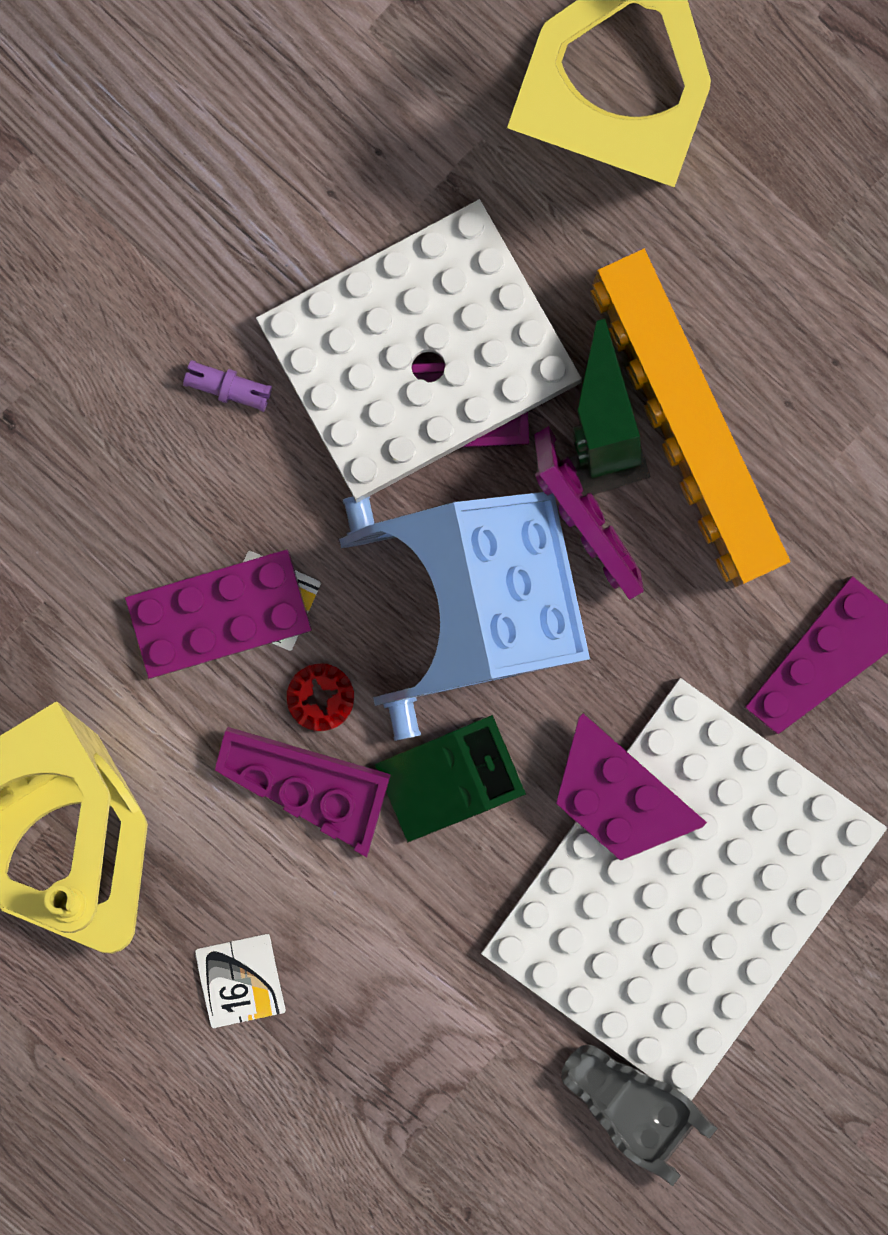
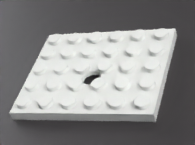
[256,199,582,503]

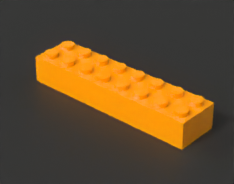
[590,248,791,588]

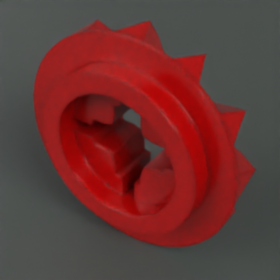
[287,663,354,731]

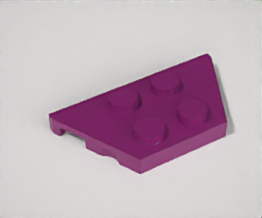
[556,713,707,860]

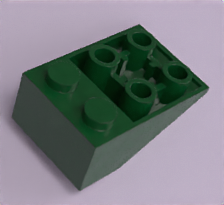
[375,715,526,843]

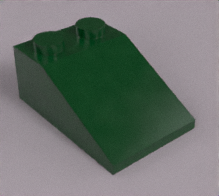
[572,319,641,478]

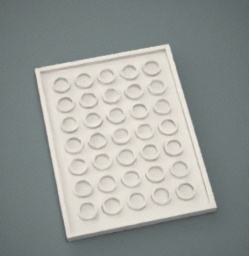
[481,678,887,1100]

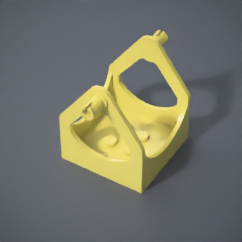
[507,0,711,187]
[0,701,148,954]

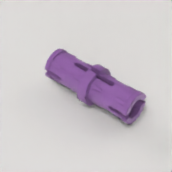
[183,360,272,412]

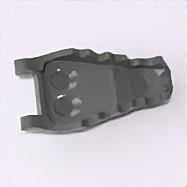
[561,1045,718,1186]

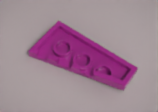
[744,576,888,734]

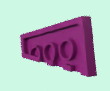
[534,426,644,600]
[215,727,391,858]

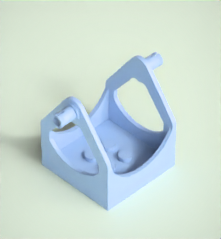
[339,492,590,741]

